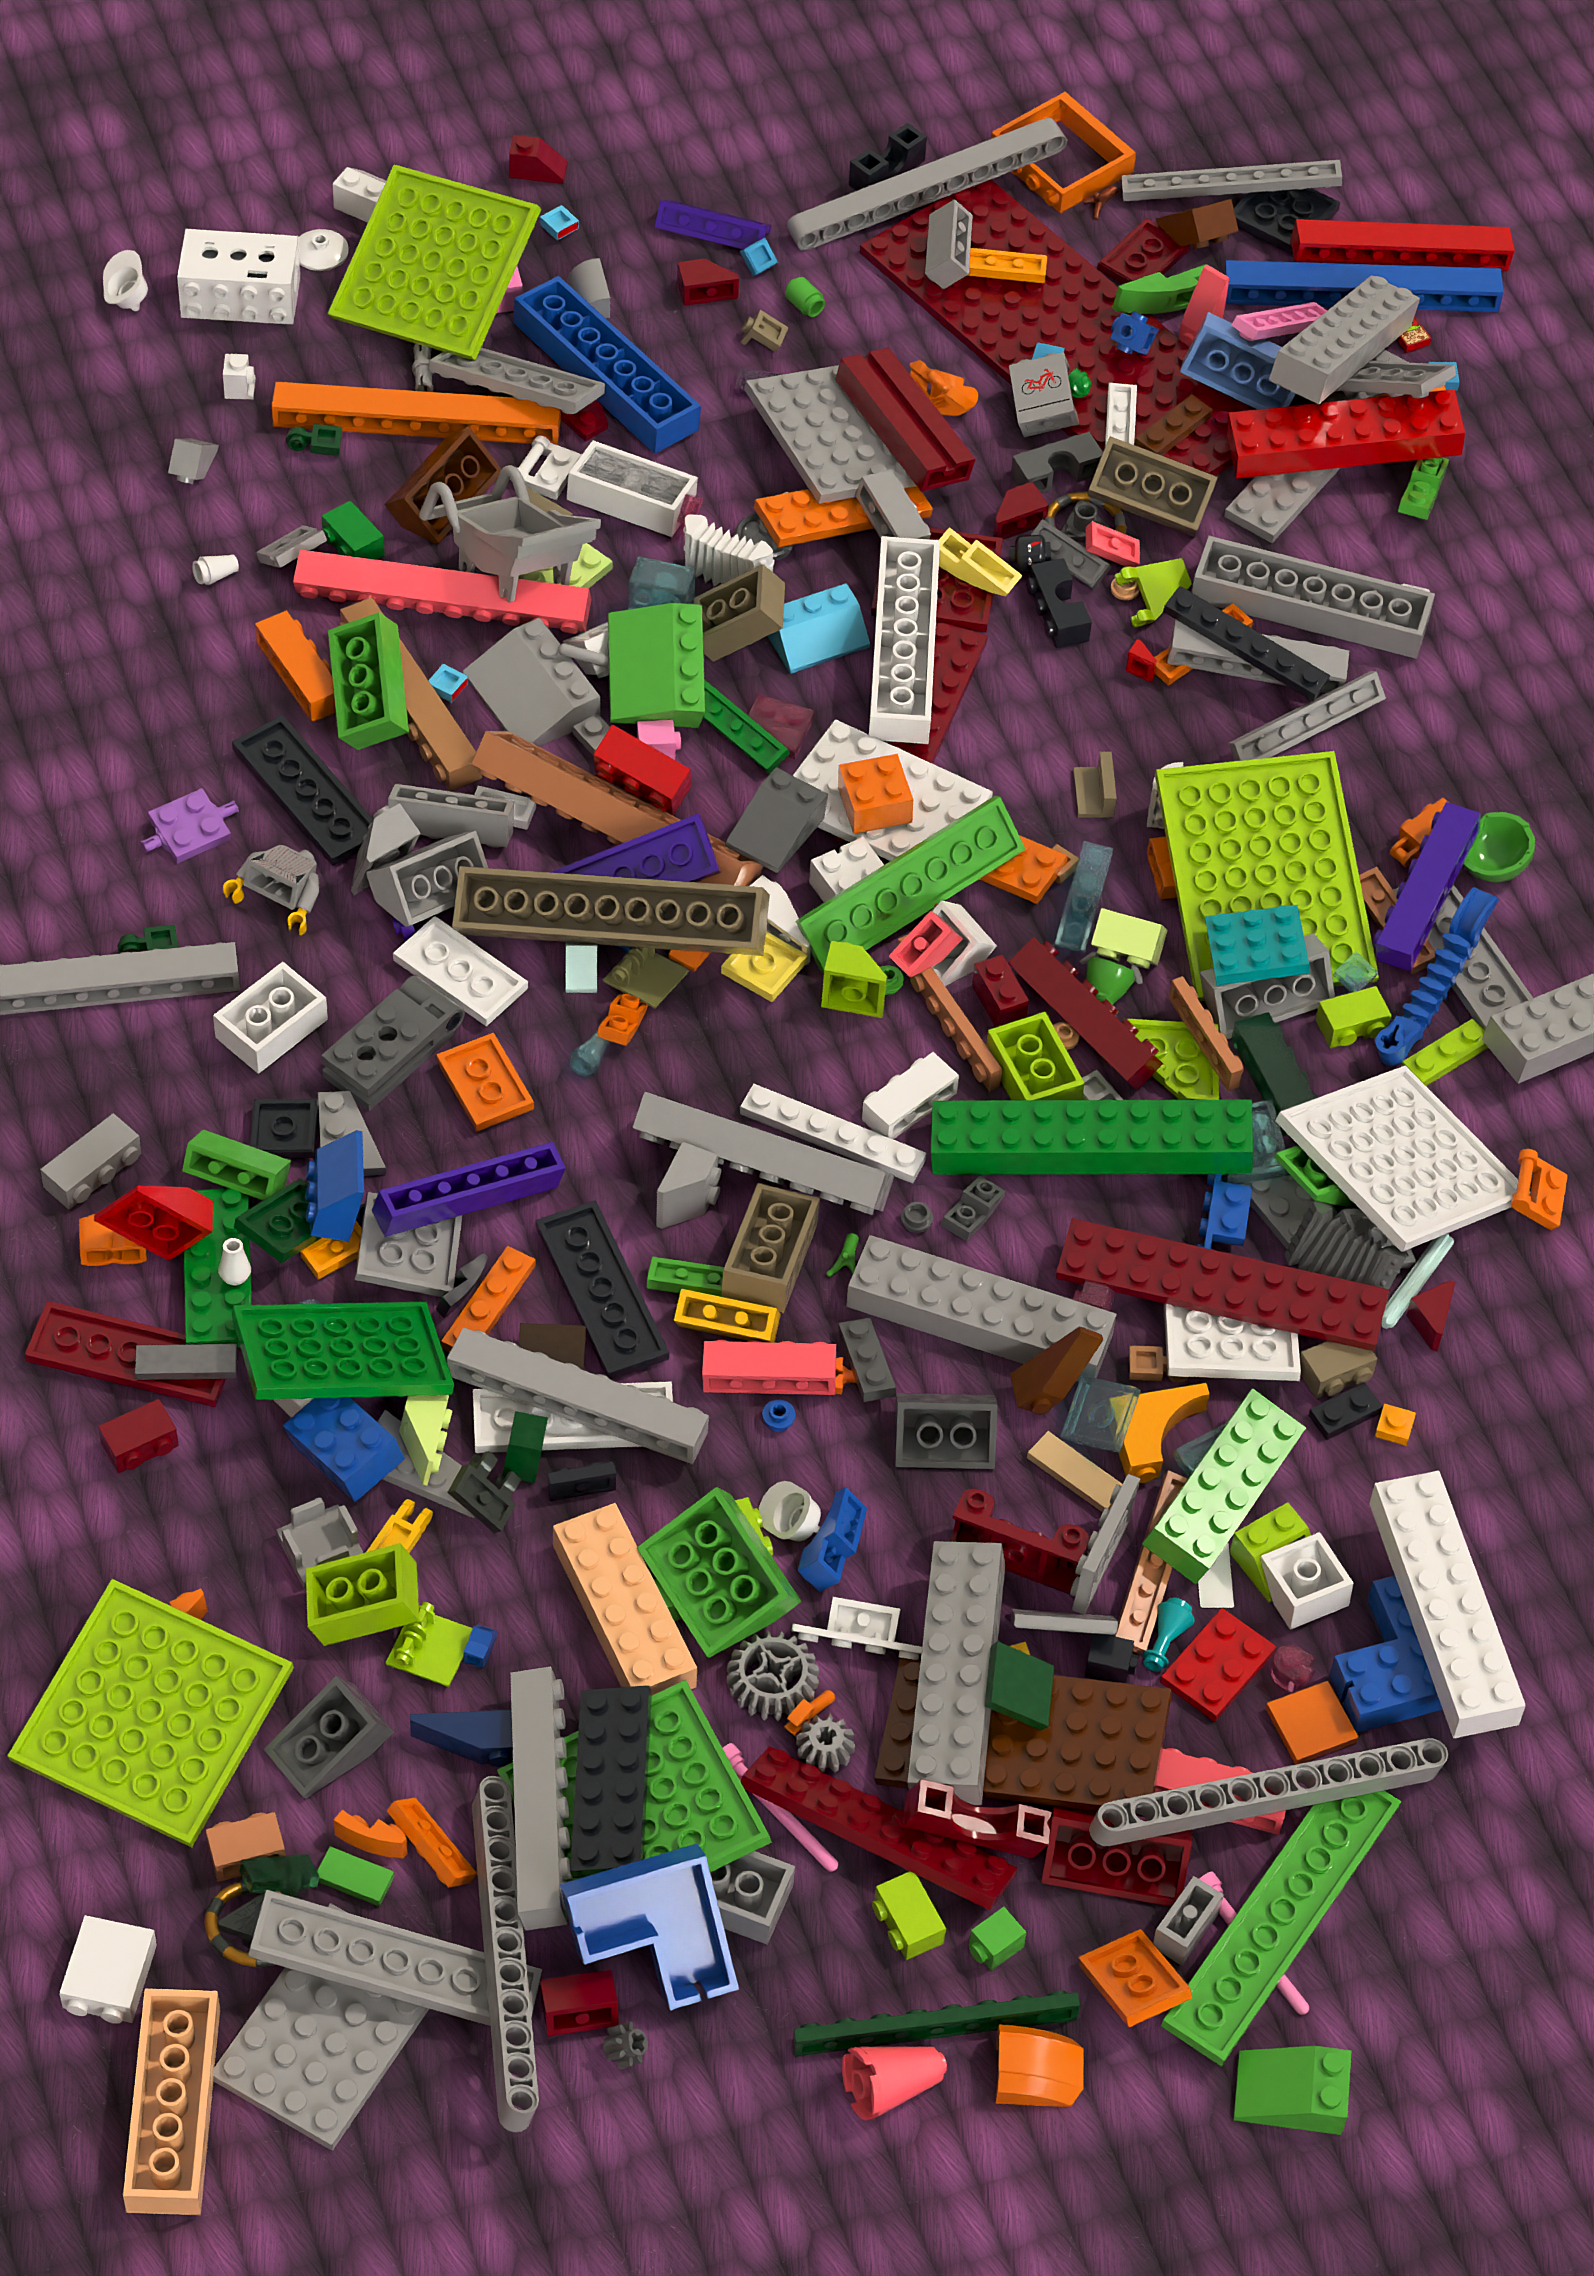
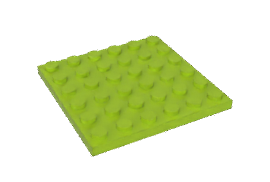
[328,165,541,361]
[8,1579,294,1848]

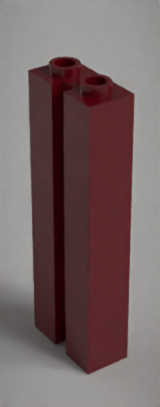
[835,347,976,492]

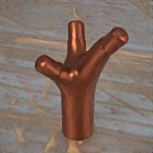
[1084,185,1118,220]

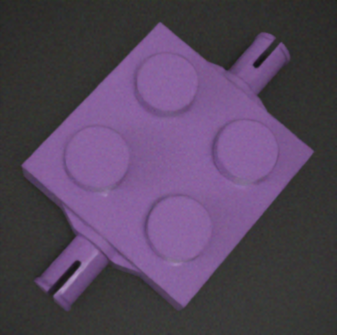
[140,788,239,864]

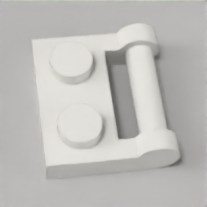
[510,435,582,500]

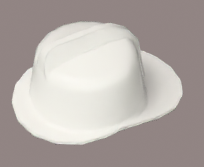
[103,250,148,311]
[759,1481,821,1542]

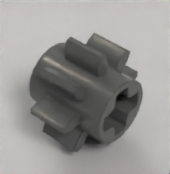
[603,2021,648,2069]

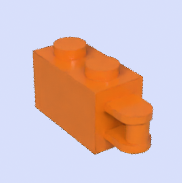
[1389,798,1448,868]

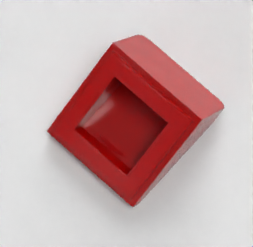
[1126,639,1157,683]

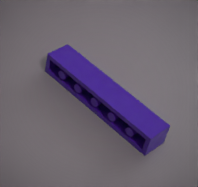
[1373,802,1480,972]
[372,1142,566,1237]

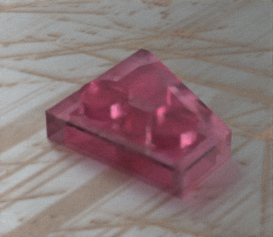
[748,694,814,759]

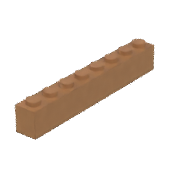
[338,597,482,792]

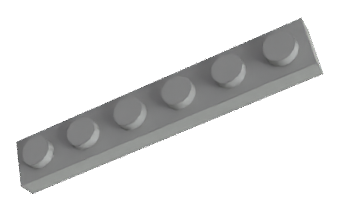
[1228,671,1386,761]

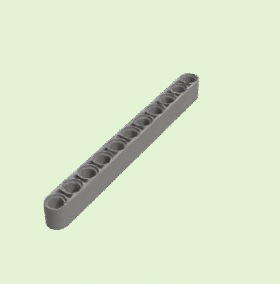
[786,118,1067,251]
[1089,1738,1448,1846]
[472,1776,539,2132]

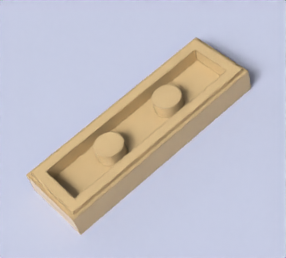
[1027,1431,1123,1513]

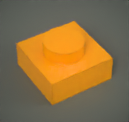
[1375,1403,1416,1446]

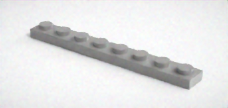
[1122,160,1342,201]

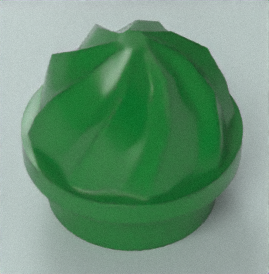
[1068,368,1091,398]

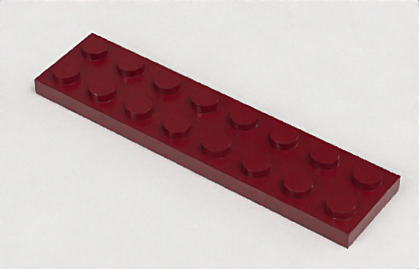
[741,1746,1017,1910]

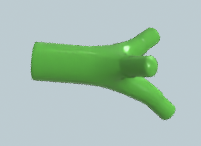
[826,1233,859,1277]

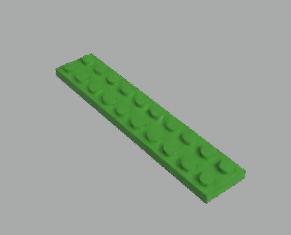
[1161,1777,1402,2066]

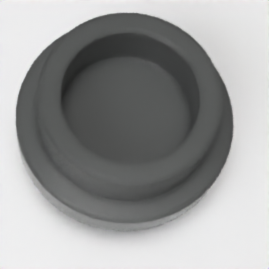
[901,1202,933,1233]

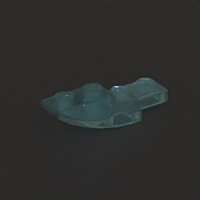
[1055,841,1114,953]

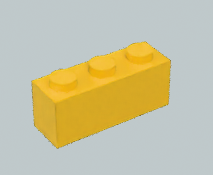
[674,1289,781,1343]

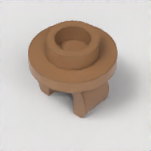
[1053,1022,1080,1050]

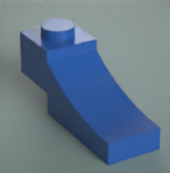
[798,1487,867,1592]

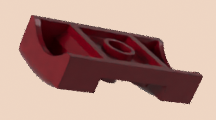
[950,1489,1090,1595]

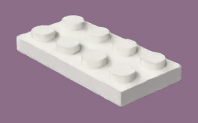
[393,916,528,1027]

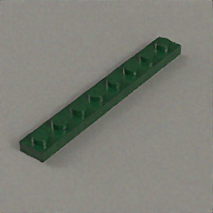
[792,1991,1080,2057]

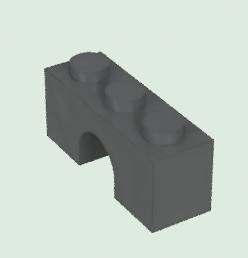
[1011,432,1103,494]

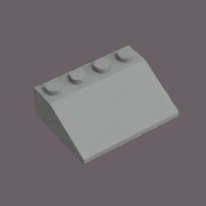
[463,617,600,747]

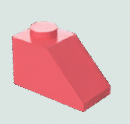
[889,911,963,977]

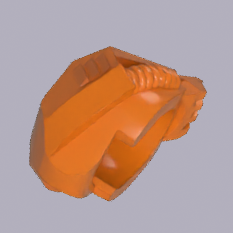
[909,360,978,416]

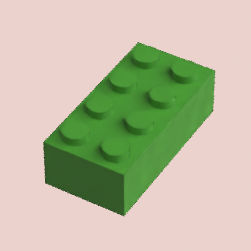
[328,612,409,750]

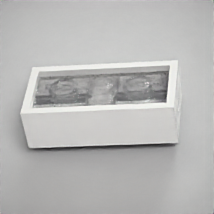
[567,441,698,537]

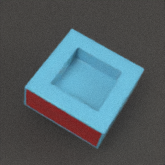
[540,205,579,240]
[428,664,468,703]

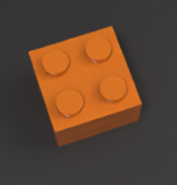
[838,753,914,834]

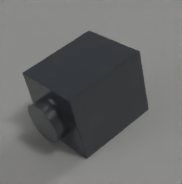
[1084,1633,1138,1683]

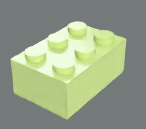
[1091,908,1167,969]

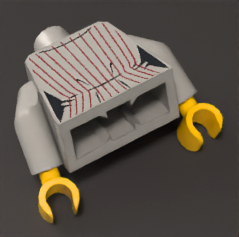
[223,845,319,935]

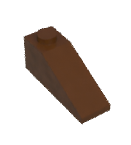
[1010,1326,1103,1415]

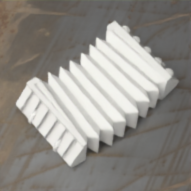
[683,515,774,587]

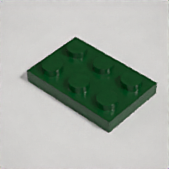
[234,1178,322,1263]

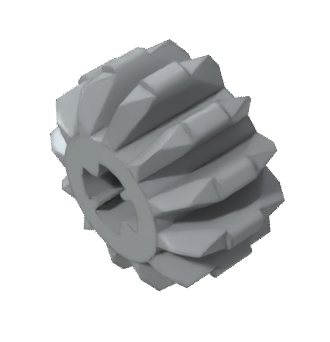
[796,1713,855,1773]

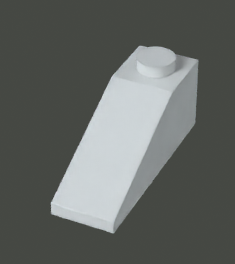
[750,875,811,965]

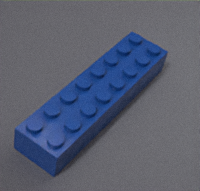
[513,276,701,454]

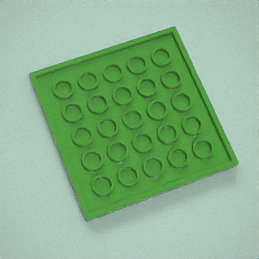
[497,1680,772,1921]

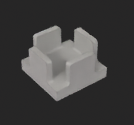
[276,1498,363,1589]

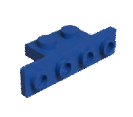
[1197,1174,1252,1249]

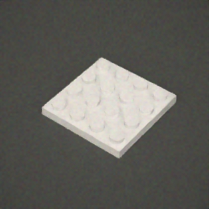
[1164,1304,1301,1381]

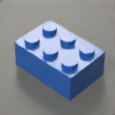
[283,1397,405,1503]

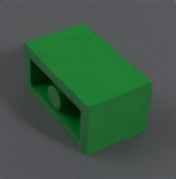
[321,500,385,560]

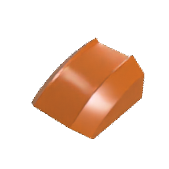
[996,2024,1084,2107]

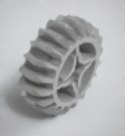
[727,1630,819,1721]

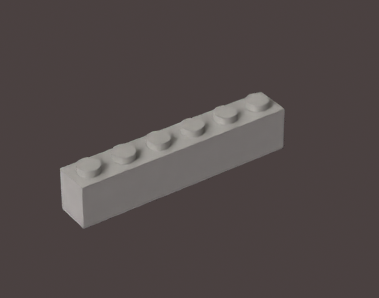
[1167,619,1349,693]

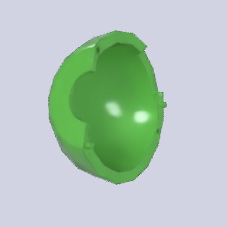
[1463,812,1535,883]

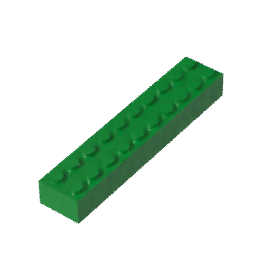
[931,1100,1253,1175]

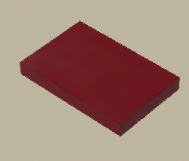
[1097,218,1190,284]

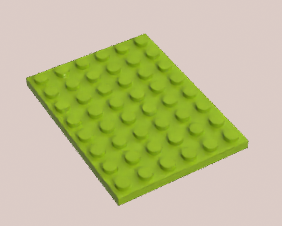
[1155,751,1379,1001]

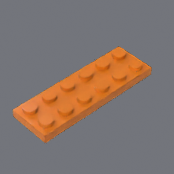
[753,486,933,548]

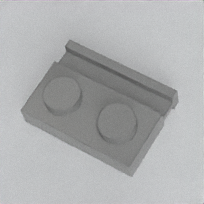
[256,525,327,568]

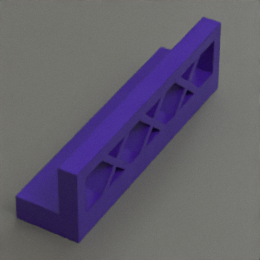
[655,199,772,249]

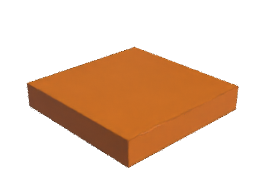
[1265,1681,1359,1765]

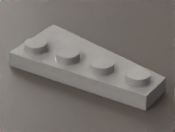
[378,1410,475,1518]

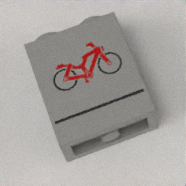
[1009,352,1079,437]

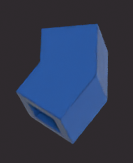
[463,1624,498,1669]

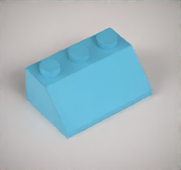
[768,583,870,674]

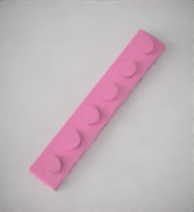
[1231,302,1327,341]

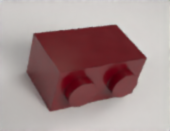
[972,954,1029,1028]
[98,1399,179,1473]
[540,1970,619,2037]

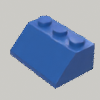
[305,1130,364,1242]

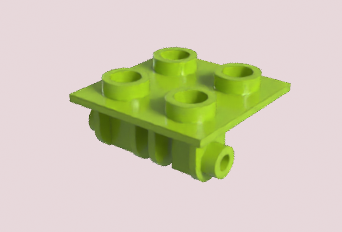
[386,1602,473,1687]

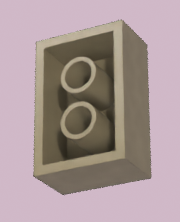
[694,564,785,662]

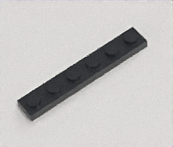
[1163,586,1331,702]

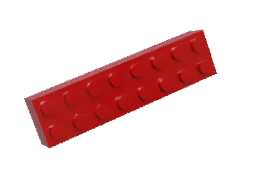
[1227,389,1465,479]

